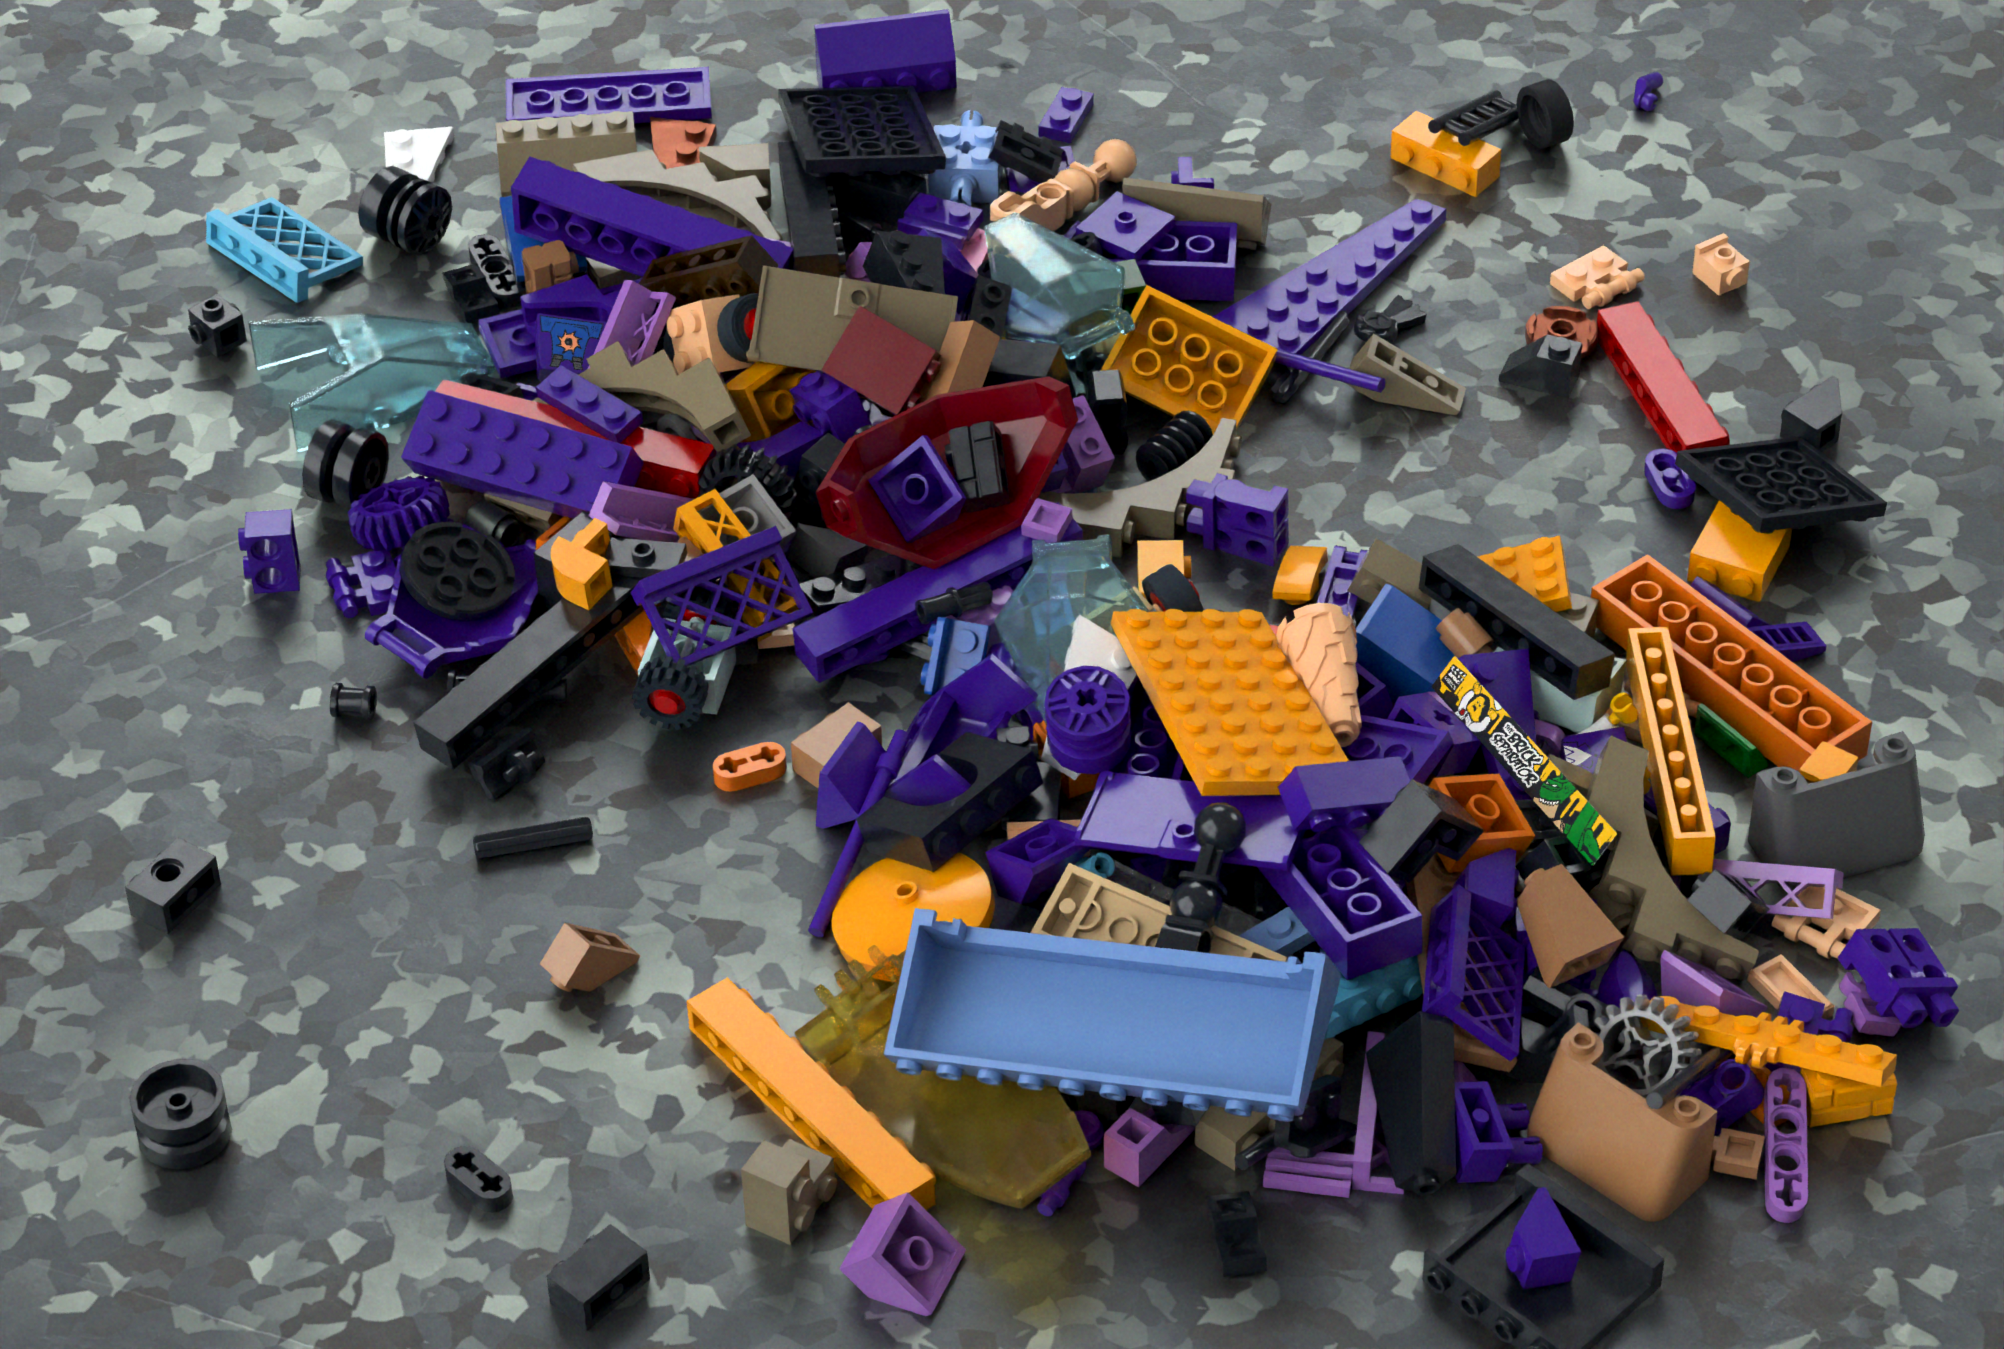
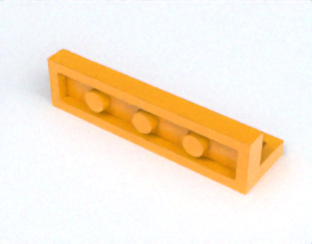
[673,489,798,642]

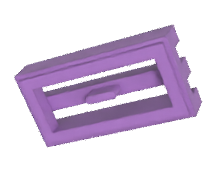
[1263,1147,1354,1198]

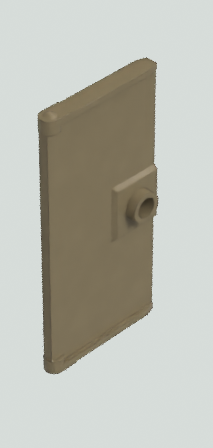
[746,265,958,372]

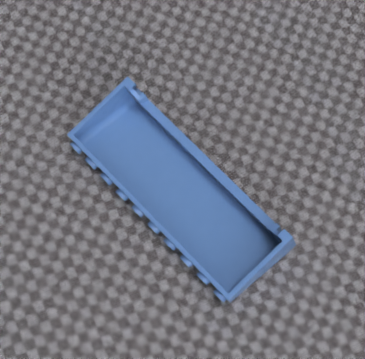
[884,908,1341,1122]

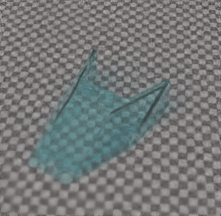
[248,313,495,452]

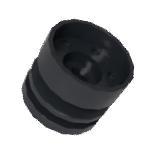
[358,166,452,256]

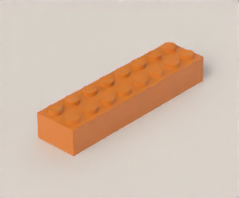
[1591,554,1872,771]

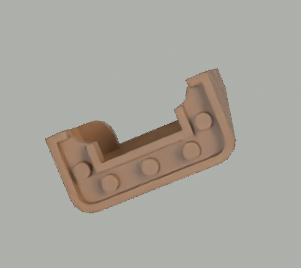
[1527,1022,1717,1222]

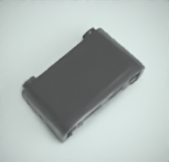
[1747,731,1925,890]

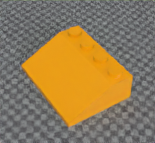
[1100,285,1278,435]

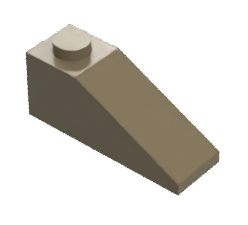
[1345,334,1466,416]

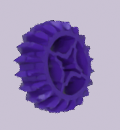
[348,476,450,551]

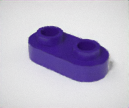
[1644,449,1696,509]

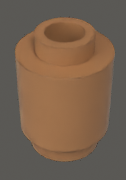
[1436,608,1494,659]

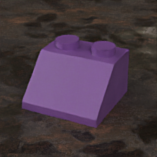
[839,1192,966,1316]

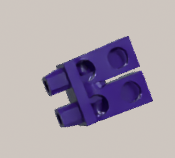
[1186,473,1289,567]
[1837,928,1959,1028]

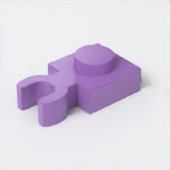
[1839,972,1901,1037]

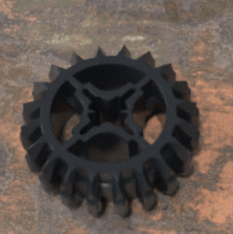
[698,444,800,523]

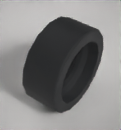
[1516,79,1574,149]

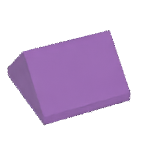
[1660,950,1768,1018]

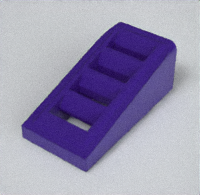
[1747,621,1827,662]

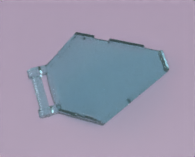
[984,212,1135,360]
[994,534,1149,726]

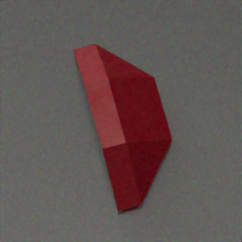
[816,376,1078,570]

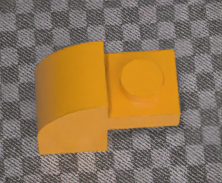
[551,518,613,611]

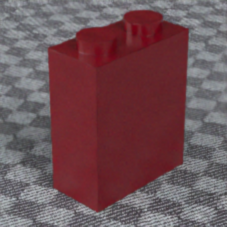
[821,306,941,415]

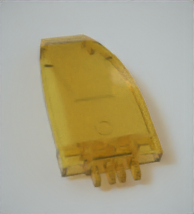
[794,944,1092,1209]

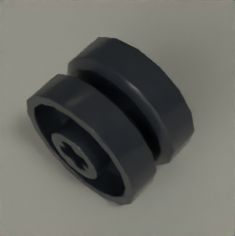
[302,419,389,509]
[129,1059,232,1169]

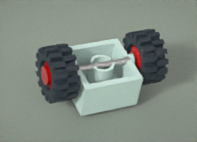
[632,580,739,730]

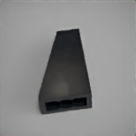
[1366,1011,1456,1195]

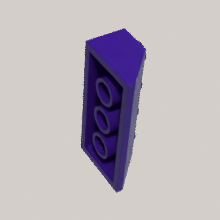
[814,9,957,92]

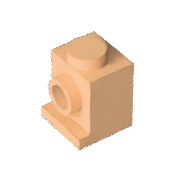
[1692,233,1750,296]

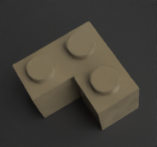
[741,1139,837,1245]

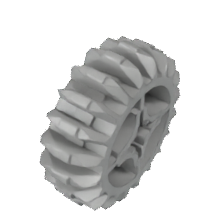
[1594,995,1702,1108]

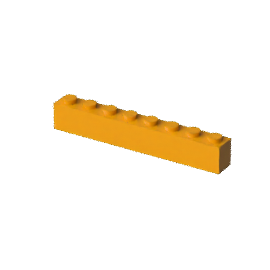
[1626,627,1716,876]
[687,977,936,1210]

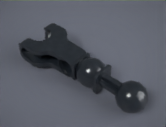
[1155,802,1246,953]

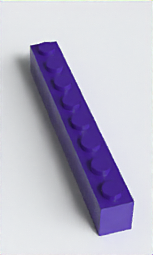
[793,502,1084,683]

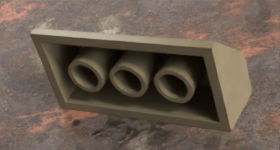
[495,111,637,197]
[1123,177,1272,250]

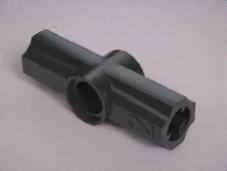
[1522,966,1635,1059]

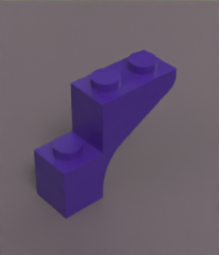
[520,274,655,340]

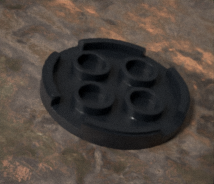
[400,521,515,621]

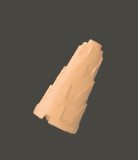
[1276,603,1362,747]

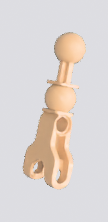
[988,139,1137,267]

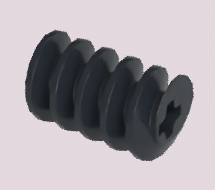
[1135,411,1213,481]

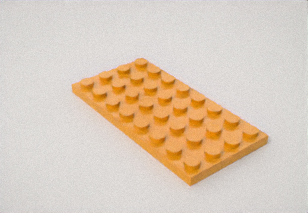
[1111,609,1349,796]

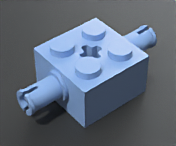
[928,110,1003,206]

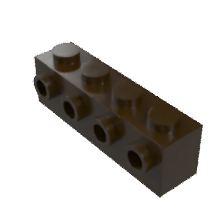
[639,235,778,309]

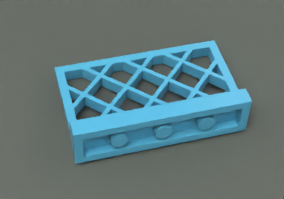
[206,197,363,303]

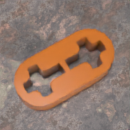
[713,742,787,792]

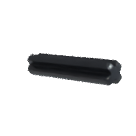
[473,817,593,859]

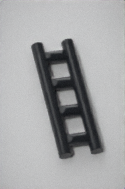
[1428,90,1519,146]

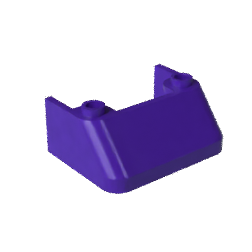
[884,653,1039,806]

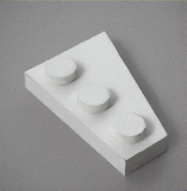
[384,127,454,183]

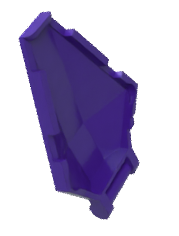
[365,539,539,679]

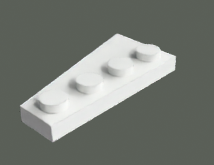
[1041,614,1136,780]

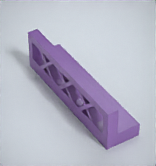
[587,280,676,369]
[589,481,694,543]
[1671,859,1844,919]
[1352,1032,1404,1194]

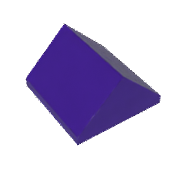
[868,435,966,543]
[816,721,886,829]

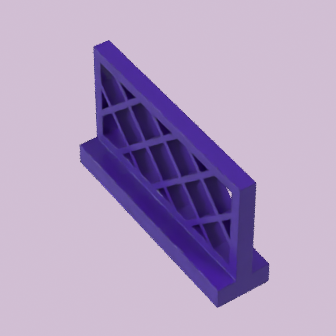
[631,526,813,667]
[1422,884,1525,1061]

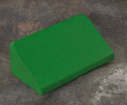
[1694,703,1768,778]

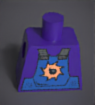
[534,313,606,382]

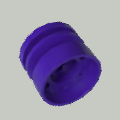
[1044,666,1132,774]

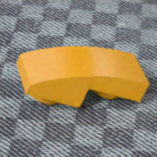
[1272,545,1328,605]

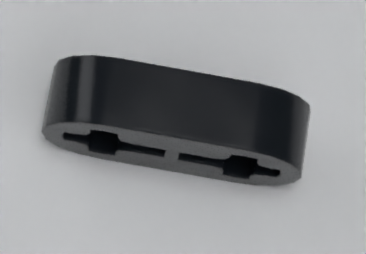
[444,1146,513,1213]

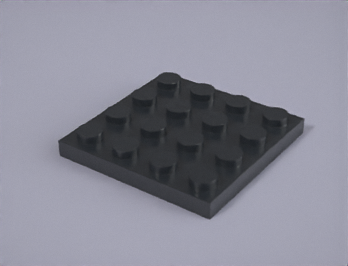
[1675,436,1887,534]

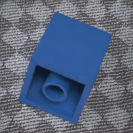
[1356,584,1455,703]

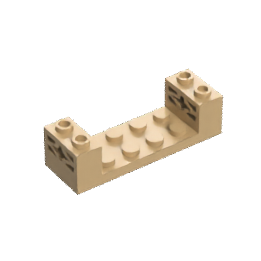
[1031,863,1288,962]

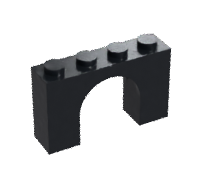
[856,732,1044,872]

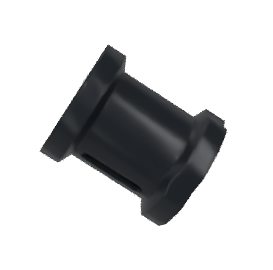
[330,683,377,720]

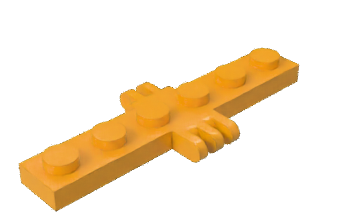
[1640,996,1897,1087]

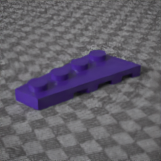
[1458,649,1537,800]

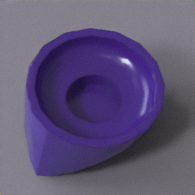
[1598,950,1658,1009]

